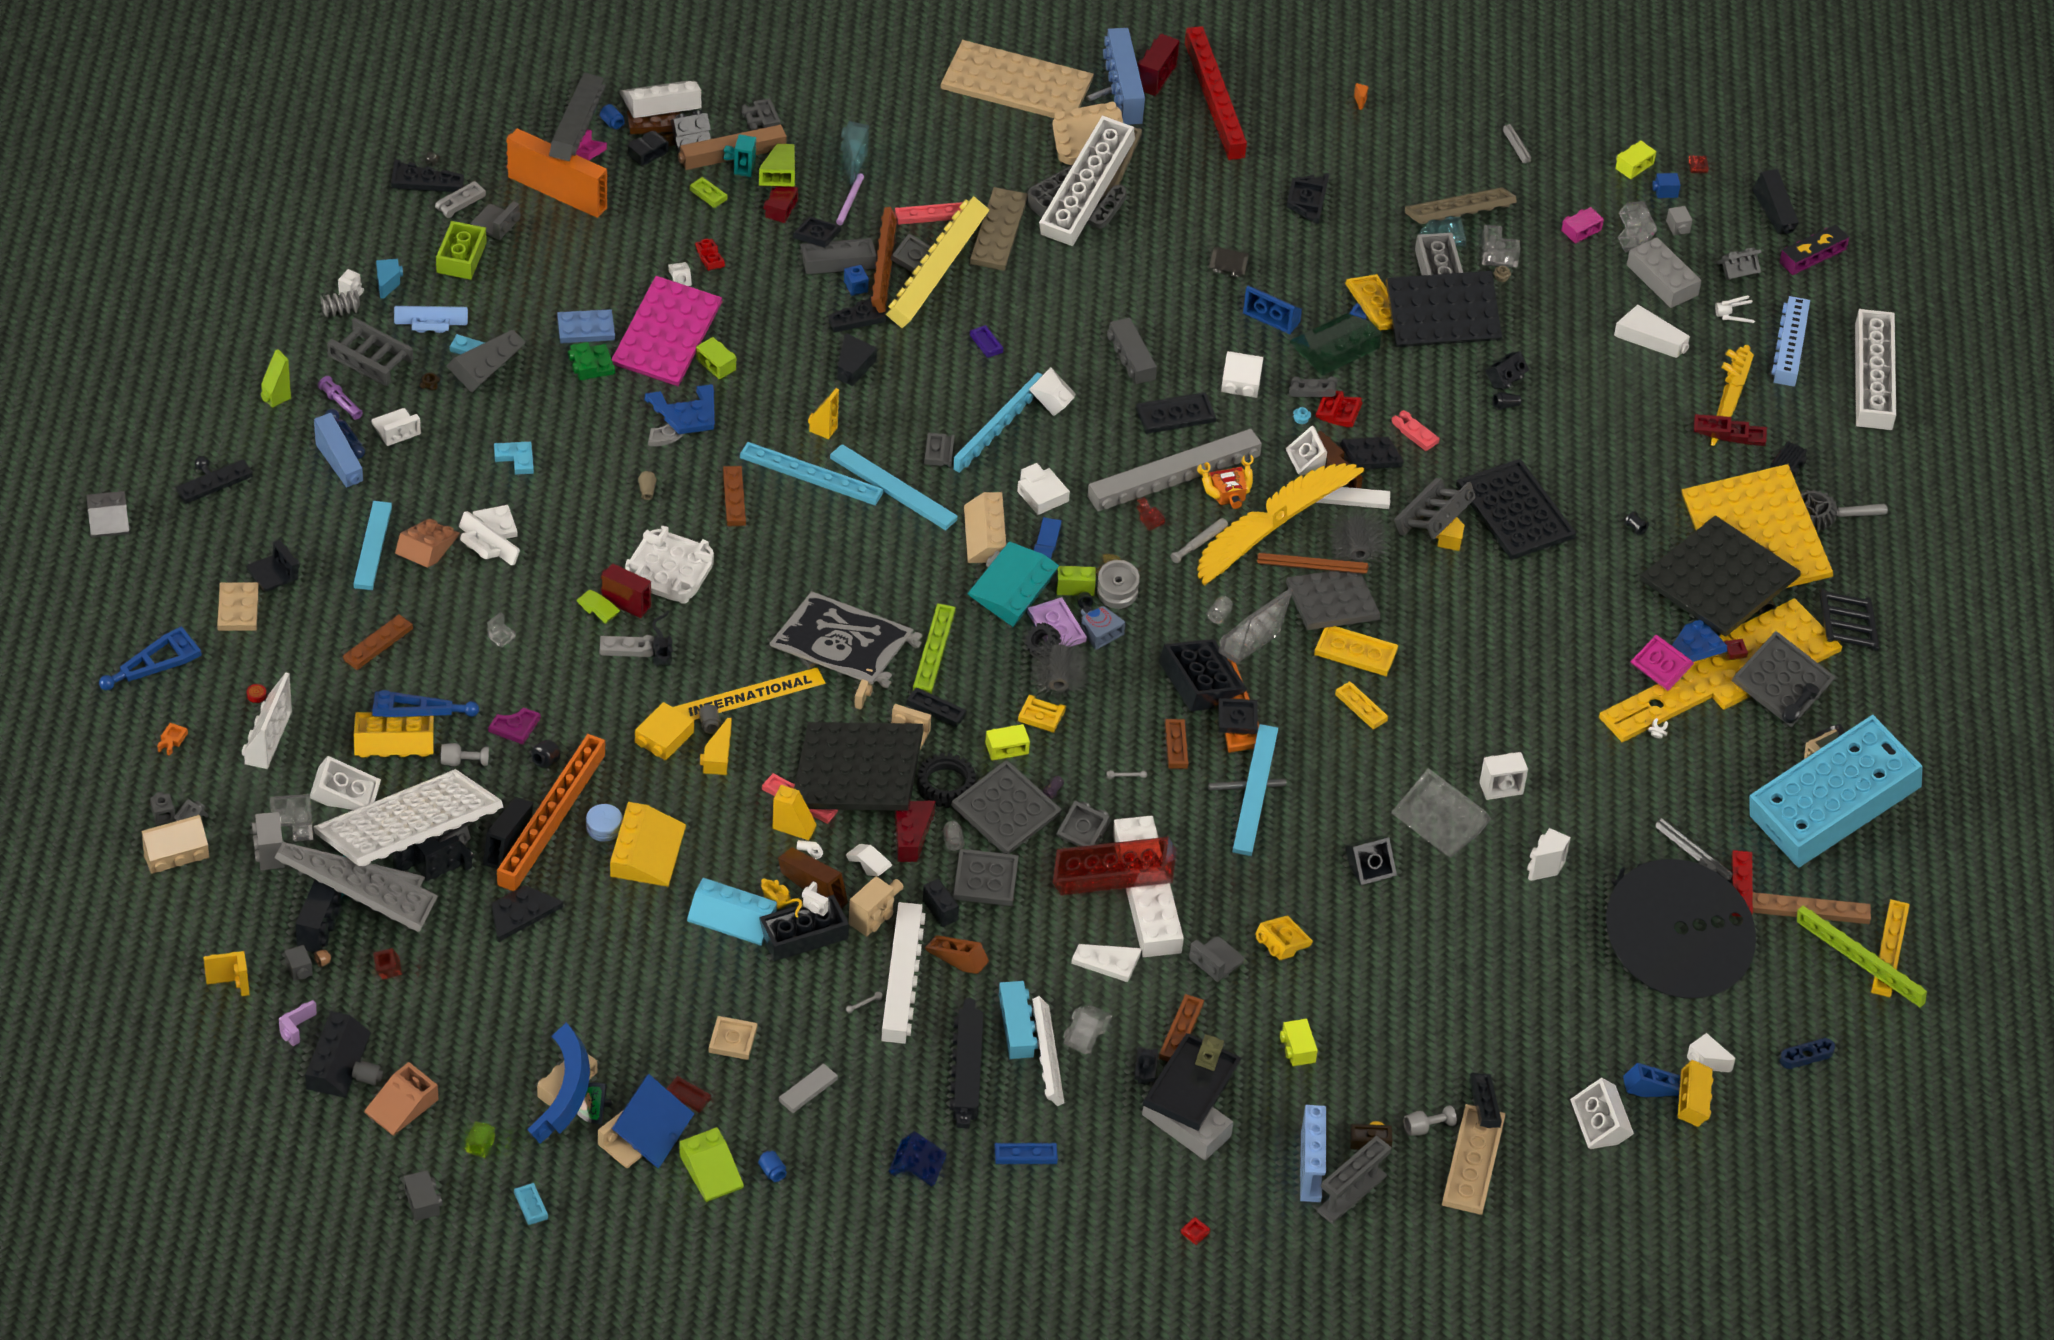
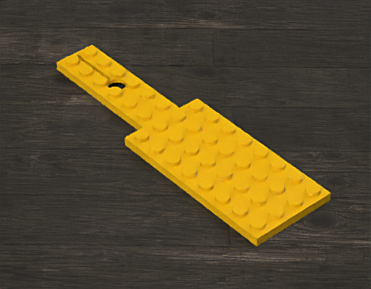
[1599,598,1842,742]

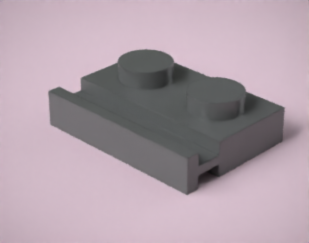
[924,433,954,467]

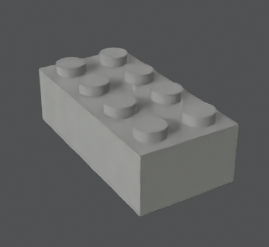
[1415,233,1463,275]
[1627,237,1702,308]
[1142,1106,1233,1160]

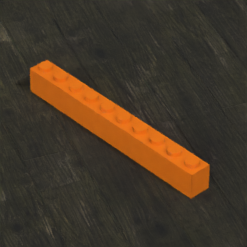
[497,734,605,891]

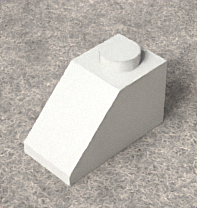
[1687,1033,1735,1072]

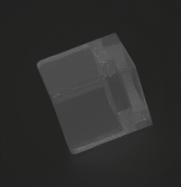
[487,613,515,647]

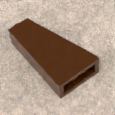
[778,847,848,908]

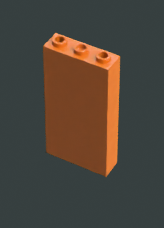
[506,128,607,218]

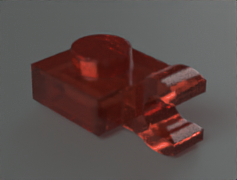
[1137,497,1166,530]

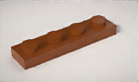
[723,466,746,526]
[343,614,413,670]
[1159,994,1204,1061]

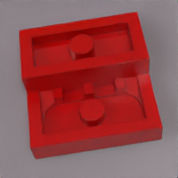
[1315,391,1363,427]

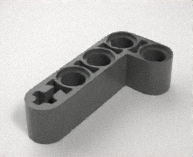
[1027,165,1073,218]

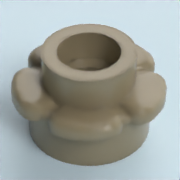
[1494,266,1511,282]

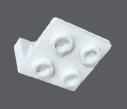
[371,408,421,446]

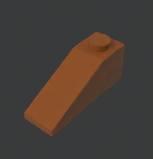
[925,935,989,974]

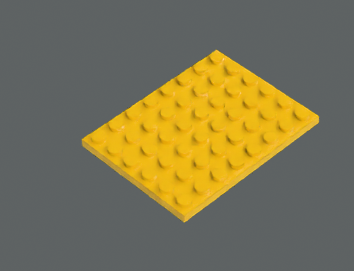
[1681,464,1833,588]

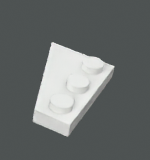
[1071,944,1142,982]

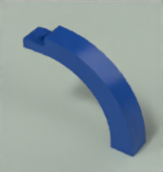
[527,1022,590,1144]

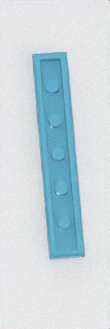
[354,501,392,590]

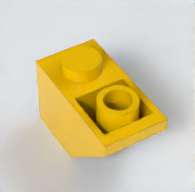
[1435,517,1465,551]

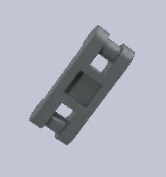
[1289,377,1338,397]

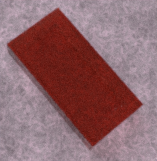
[666,1076,711,1113]

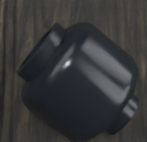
[531,740,560,768]

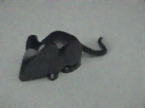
[652,610,673,666]

